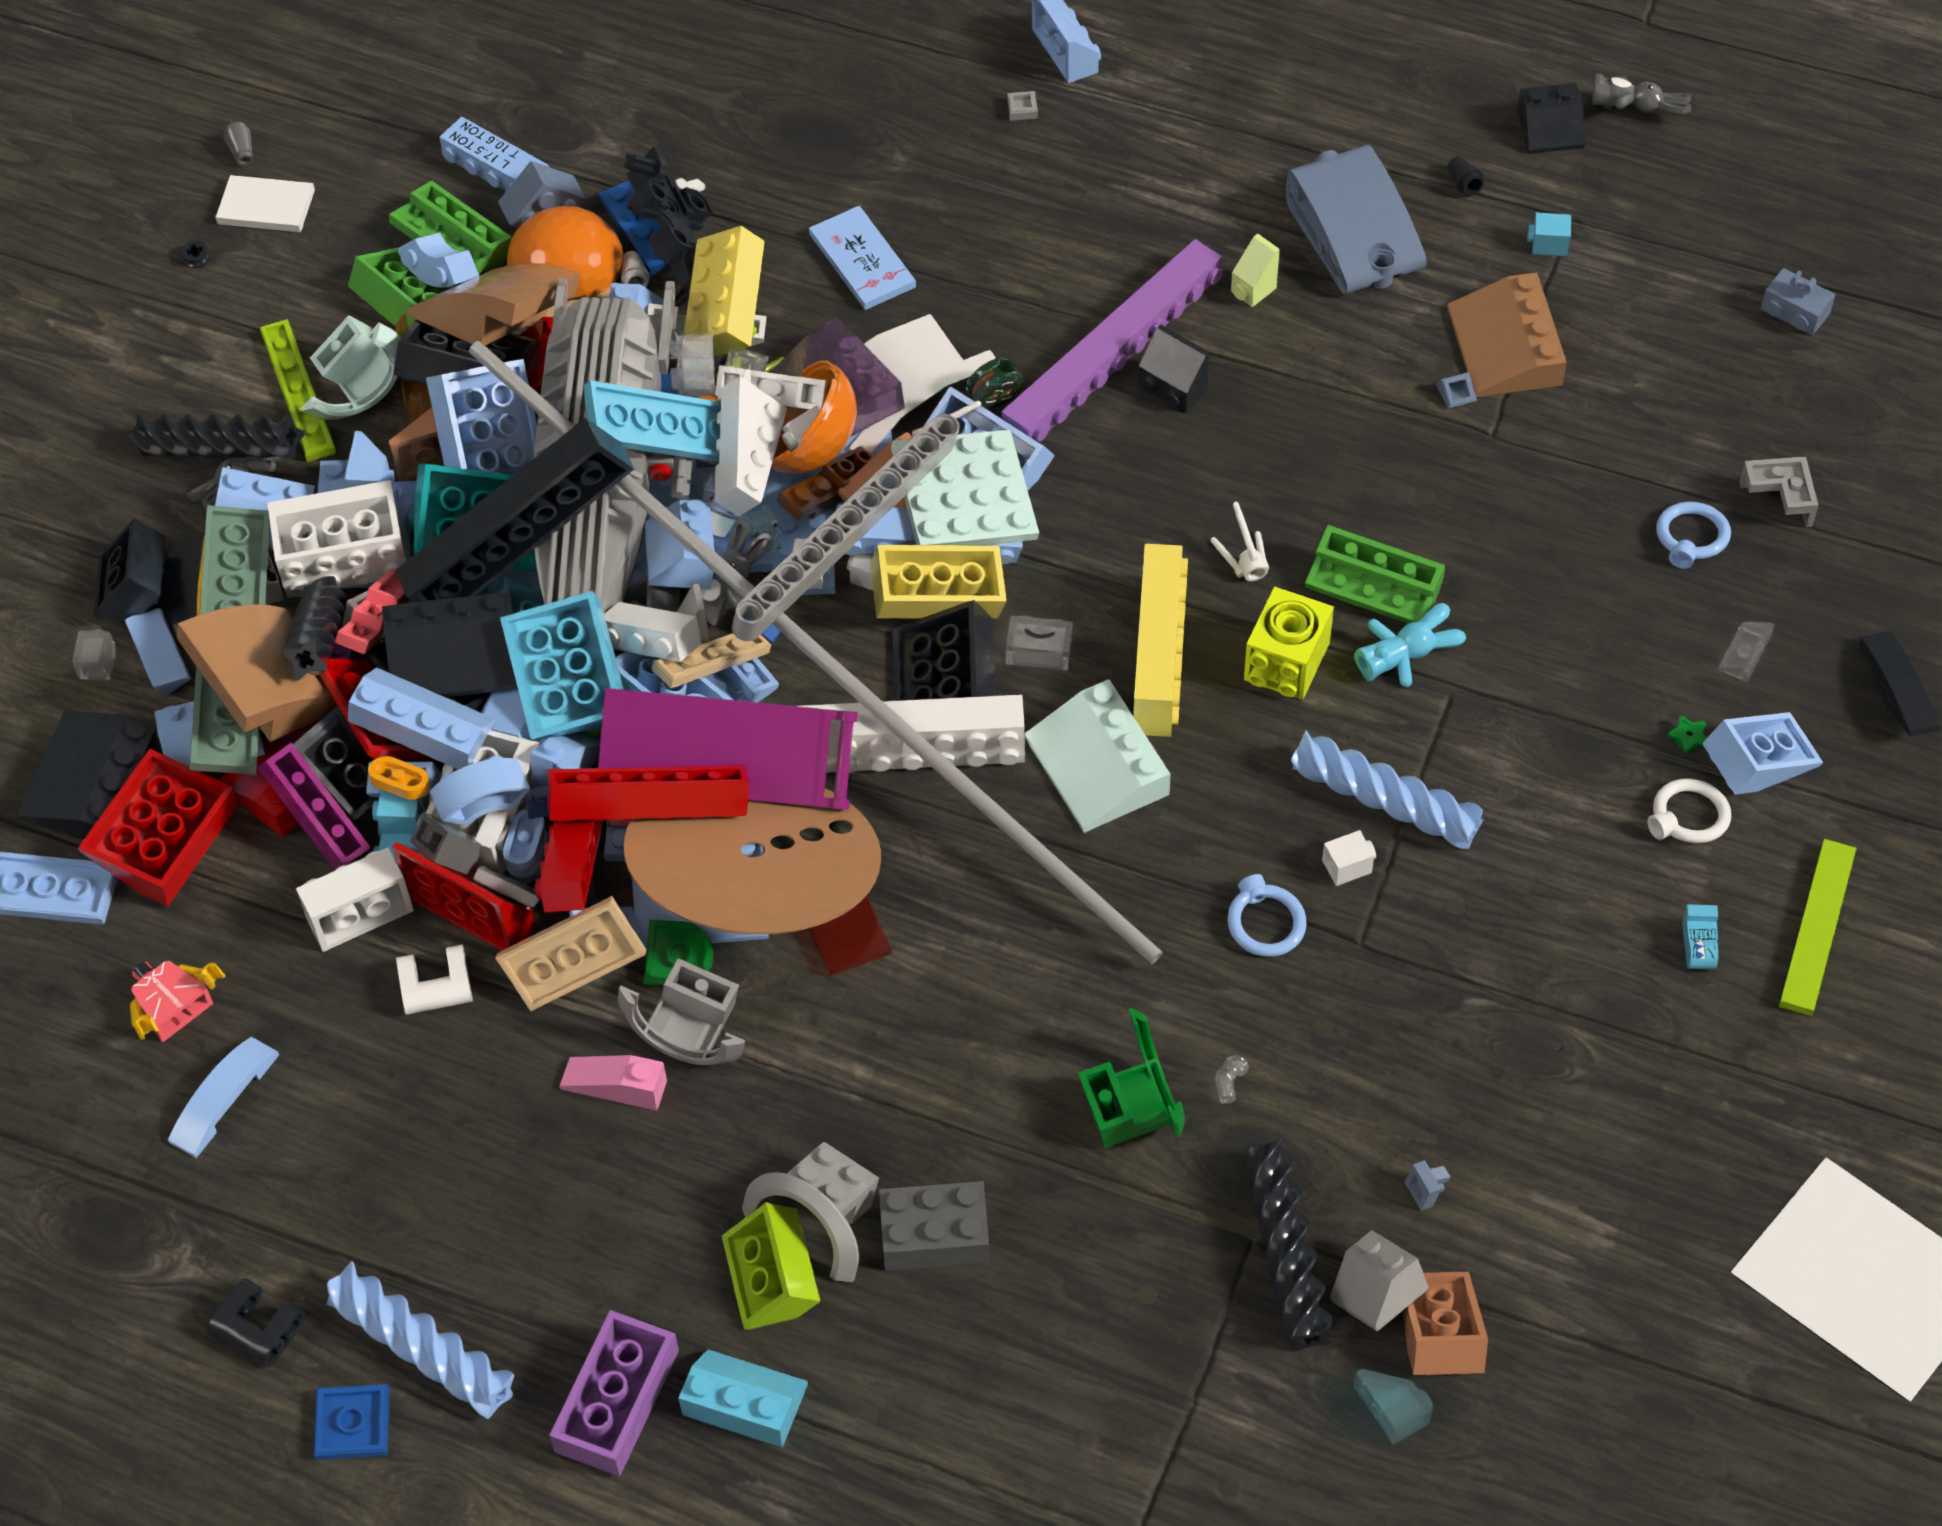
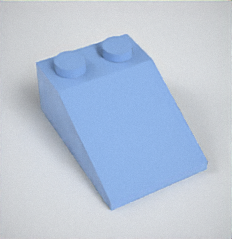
[1702,712,1823,795]

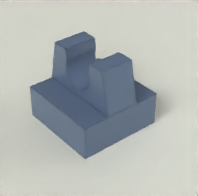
[1404,1161,1450,1210]

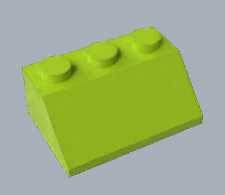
[722,1202,820,1330]

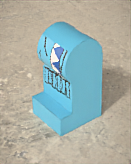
[1682,904,1718,970]

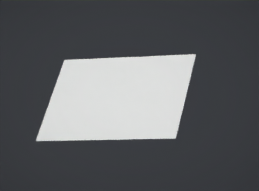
[1731,1157,1942,1401]

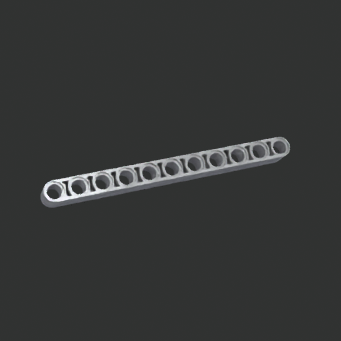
[732,414,959,641]

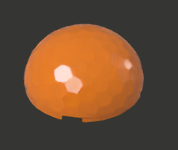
[507,206,623,303]
[771,360,857,474]

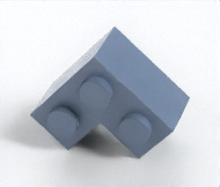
[498,161,586,228]

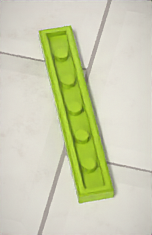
[259,319,336,462]
[1779,839,1857,1016]

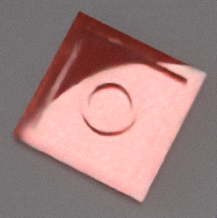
[808,896,892,976]

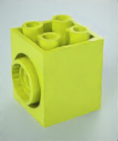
[1244,586,1334,700]

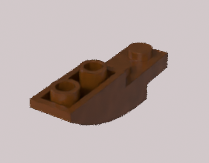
[776,446,873,521]

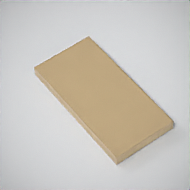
[495,896,646,1011]

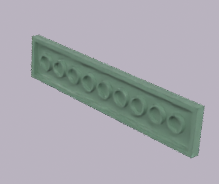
[190,505,270,775]

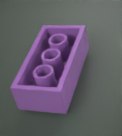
[549,1310,679,1477]

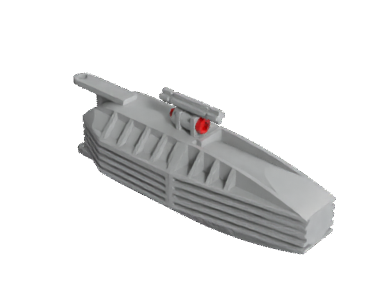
[533,278,693,614]

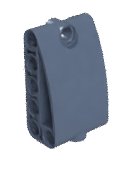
[1286,144,1427,295]

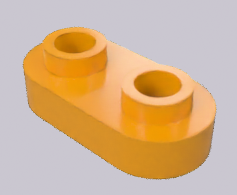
[368,756,430,800]

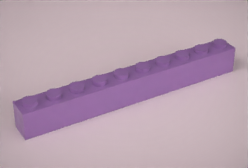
[1002,239,1222,442]

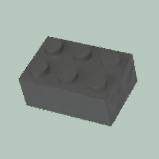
[879,1181,990,1271]

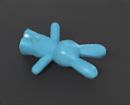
[1354,603,1466,687]

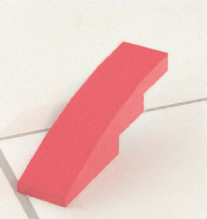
[335,568,410,654]

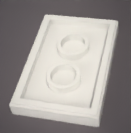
[215,175,315,232]

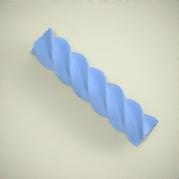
[1291,730,1483,850]
[326,1261,514,1419]

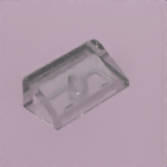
[1718,622,1775,682]

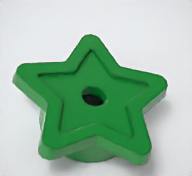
[1668,716,1707,752]

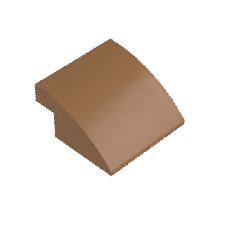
[406,263,580,345]
[177,604,339,742]

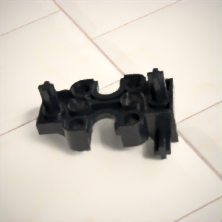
[624,147,713,306]

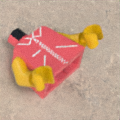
[130,961,225,1043]

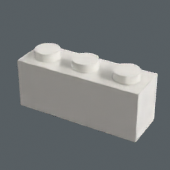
[604,602,702,662]

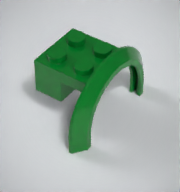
[1078,1008,1185,1148]

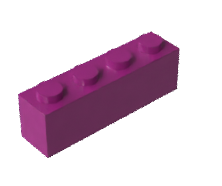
[258,742,371,870]

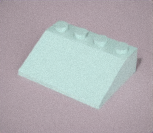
[1024,679,1170,833]

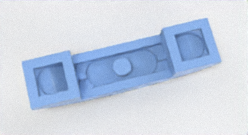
[168,1037,279,1158]

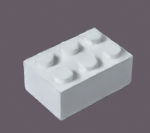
[296,848,414,952]

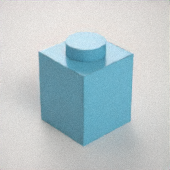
[1527,212,1571,256]

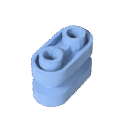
[503,809,549,884]

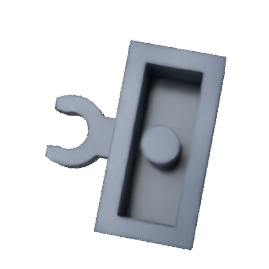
[1761,268,1836,336]

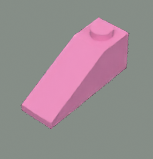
[560,1055,667,1111]

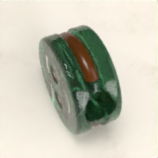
[966,357,1025,411]

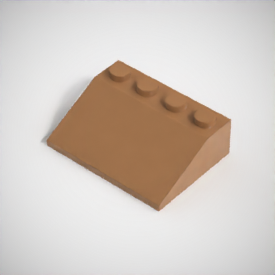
[1447,272,1567,397]

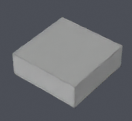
[1007,91,1038,121]

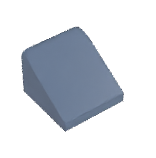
[1436,372,1477,409]

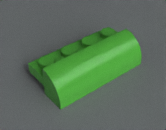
[389,181,512,274]
[1305,525,1445,624]

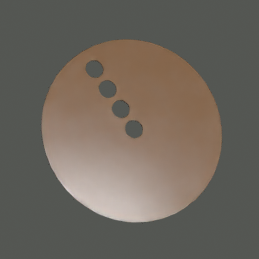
[623,788,881,934]

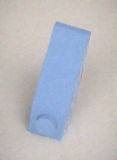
[530,733,601,787]

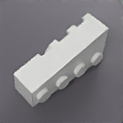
[715,376,787,517]

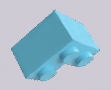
[373,790,426,864]

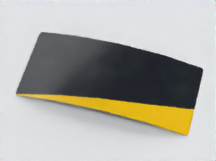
[153,536,205,635]

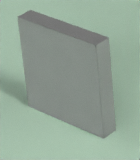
[473,865,539,908]

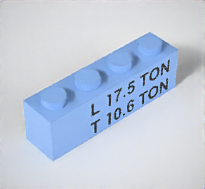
[439,117,549,192]

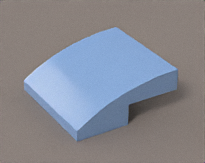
[704,658,779,703]

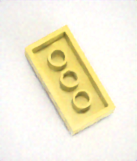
[683,226,764,359]
[870,545,1007,618]

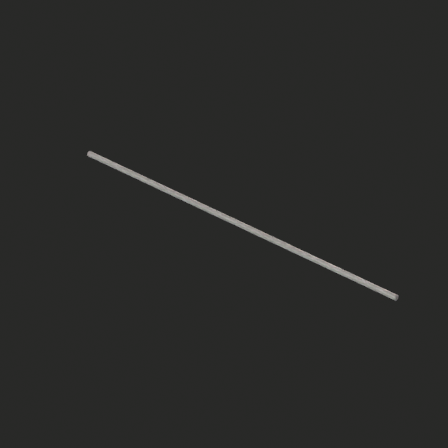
[469,341,1163,964]

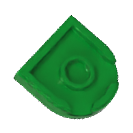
[643,919,714,988]

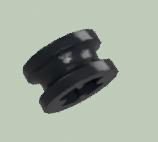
[181,240,210,268]

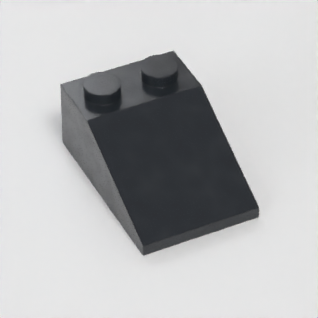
[293,706,379,822]

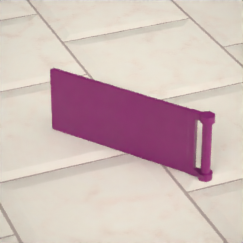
[598,688,858,809]

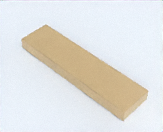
[652,633,771,688]

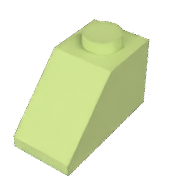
[1231,234,1279,307]

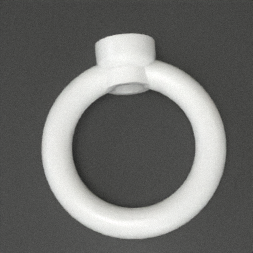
[1647,778,1731,843]

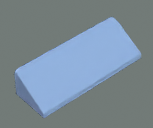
[125,608,191,696]

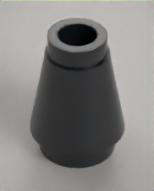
[1448,156,1484,196]

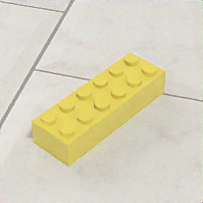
[1133,544,1188,737]

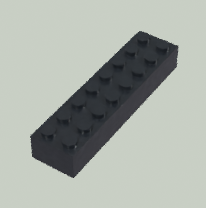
[395,417,635,602]

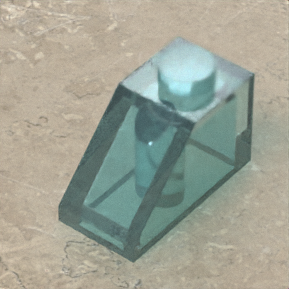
[1353,1369,1433,1445]

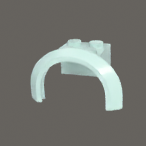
[301,315,401,420]

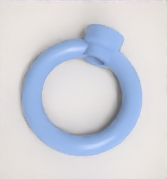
[1656,502,1731,569]
[1227,874,1307,957]

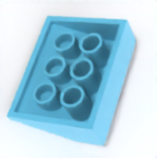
[500,591,624,741]

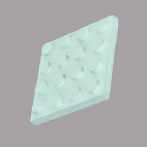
[891,430,1039,546]

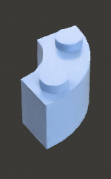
[397,233,479,287]
[430,756,531,826]

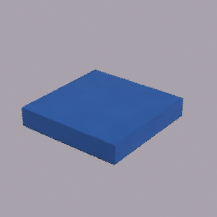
[314,1384,390,1461]

